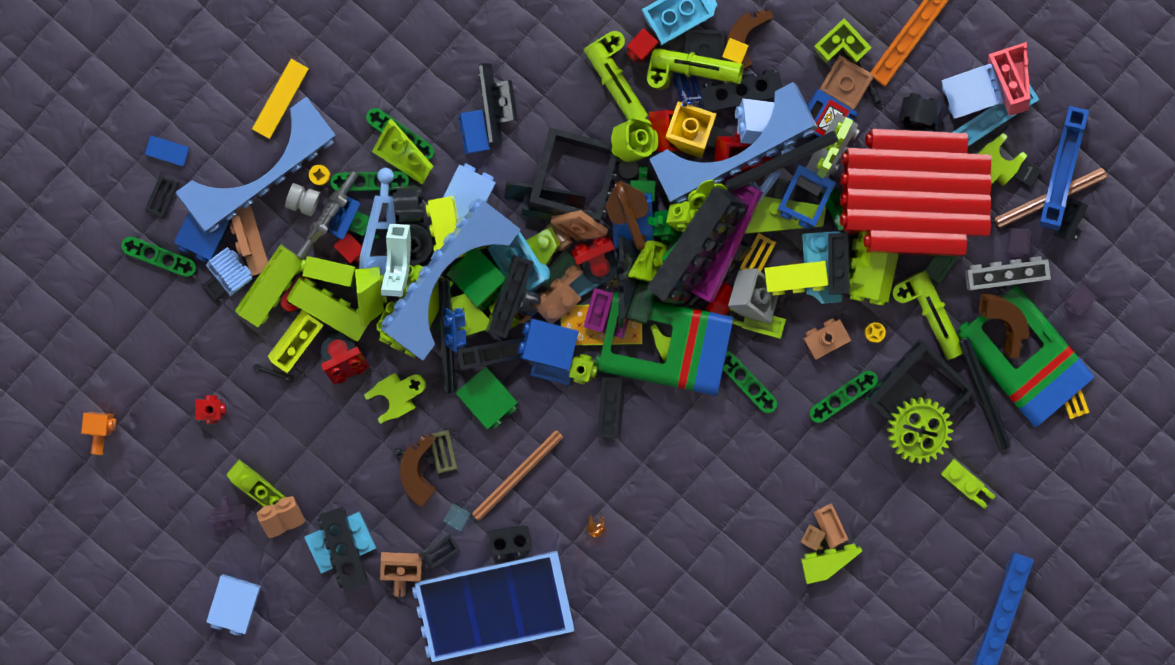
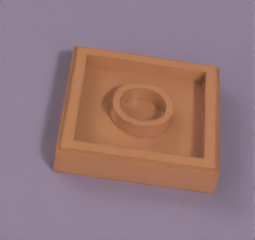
[819,55,875,110]
[551,210,608,241]

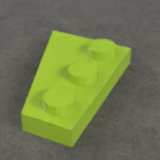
[816,117,853,179]
[372,119,434,184]

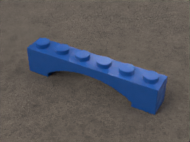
[1039,106,1089,231]
[972,552,1034,665]

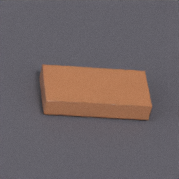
[813,503,849,549]

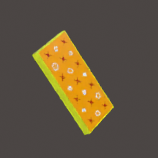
[561,305,642,345]

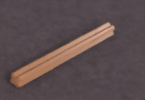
[995,168,1107,228]
[472,430,563,521]

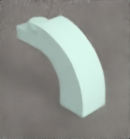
[381,224,411,297]

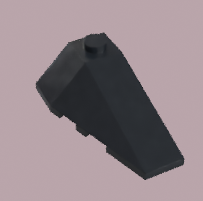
[617,237,642,328]

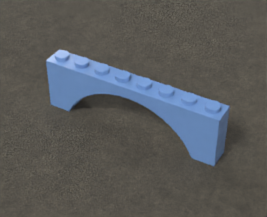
[650,82,818,204]
[176,97,336,234]
[381,198,521,360]

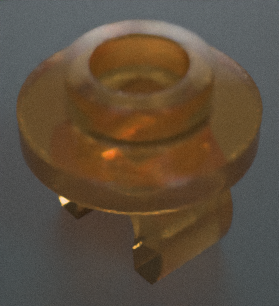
[586,516,606,537]

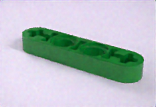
[366,108,434,160]
[330,172,409,191]
[121,237,197,277]
[723,351,777,413]
[809,371,878,423]

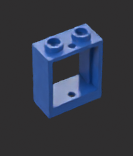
[777,165,836,229]

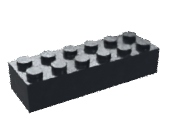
[647,187,749,305]

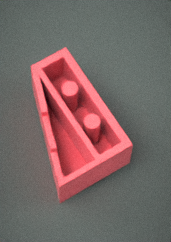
[987,42,1030,116]

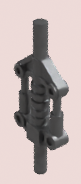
[296,171,359,259]

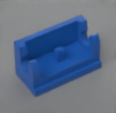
[457,110,490,155]

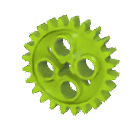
[887,397,953,464]

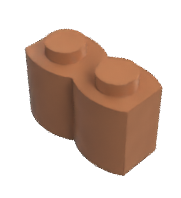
[257,496,305,538]

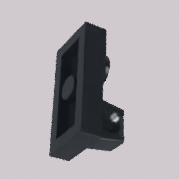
[1054,199,1088,241]

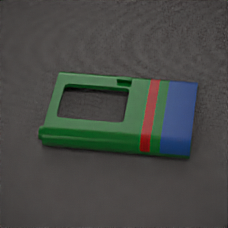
[957,284,1094,427]
[595,292,734,396]

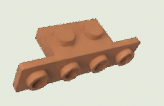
[229,205,268,276]
[519,264,584,324]

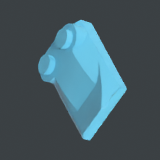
[641,0,717,45]
[487,231,550,292]
[802,231,843,304]

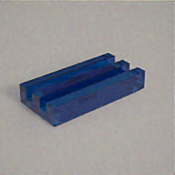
[673,72,703,107]

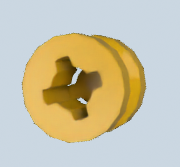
[309,165,330,185]
[864,322,886,342]

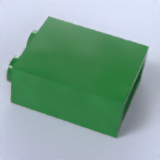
[447,247,505,312]
[456,366,518,429]

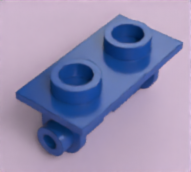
[444,308,467,353]

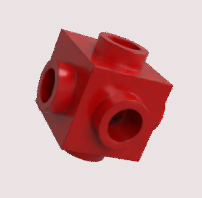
[196,395,226,424]

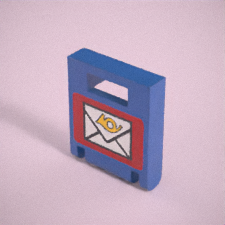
[807,89,858,137]

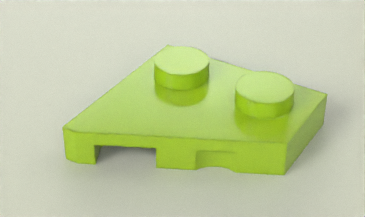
[526,227,561,265]
[628,240,667,283]
[451,294,490,336]

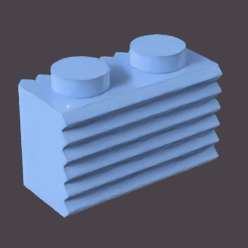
[206,247,252,296]

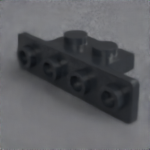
[478,63,517,144]
[504,181,586,220]

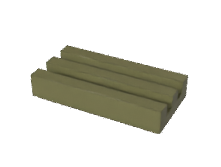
[431,430,458,474]

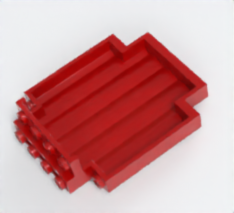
[840,129,992,257]

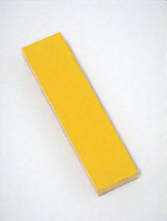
[252,59,309,139]

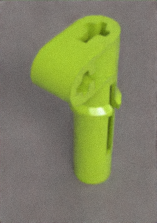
[583,31,649,120]
[647,48,744,90]
[893,270,963,360]

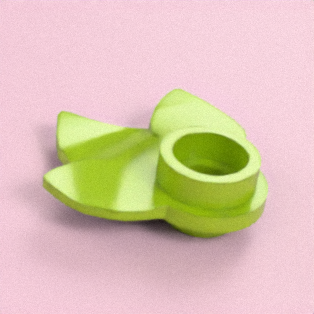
[688,180,728,208]

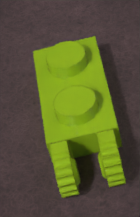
[730,308,786,339]
[941,459,996,509]

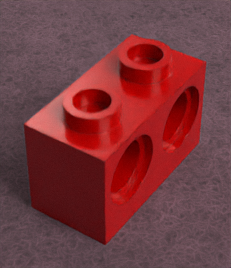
[627,28,658,63]

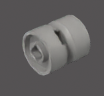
[285,183,320,217]

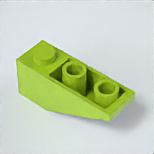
[227,459,285,506]
[801,544,862,584]

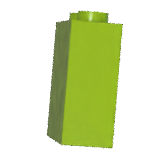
[300,256,358,287]

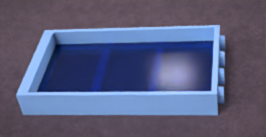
[412,551,574,662]

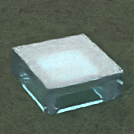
[443,503,471,531]

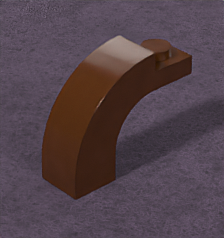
[726,9,774,70]
[979,294,1029,358]
[400,433,436,507]

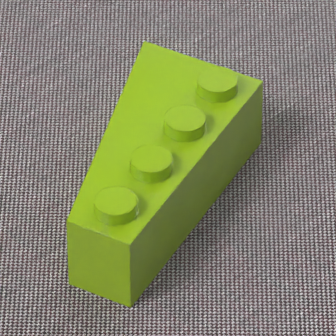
[745,197,826,234]

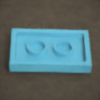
[304,511,376,573]

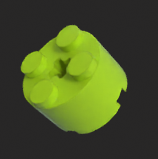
[611,117,658,162]

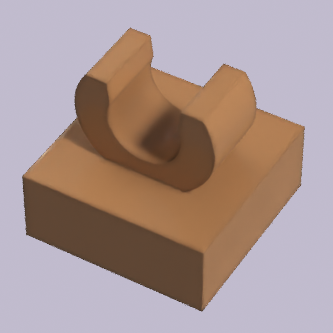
[800,524,826,551]

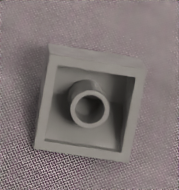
[728,268,779,323]

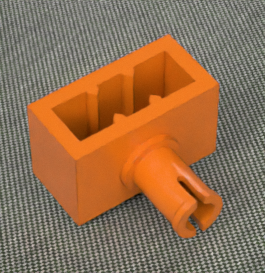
[81,412,117,455]

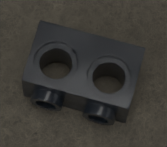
[488,525,532,559]

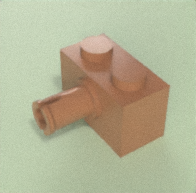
[803,318,851,360]
[380,552,422,597]

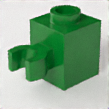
[630,167,655,202]
[648,210,682,242]
[348,211,380,239]

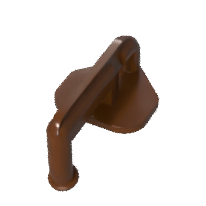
[606,181,649,250]

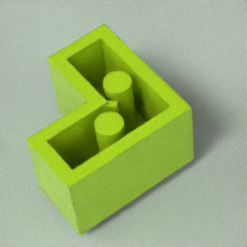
[813,18,872,63]

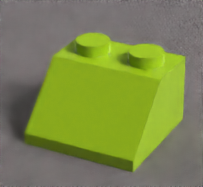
[355,267,387,326]

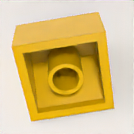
[665,101,716,158]

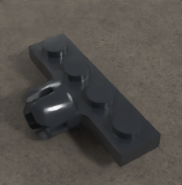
[486,254,541,338]

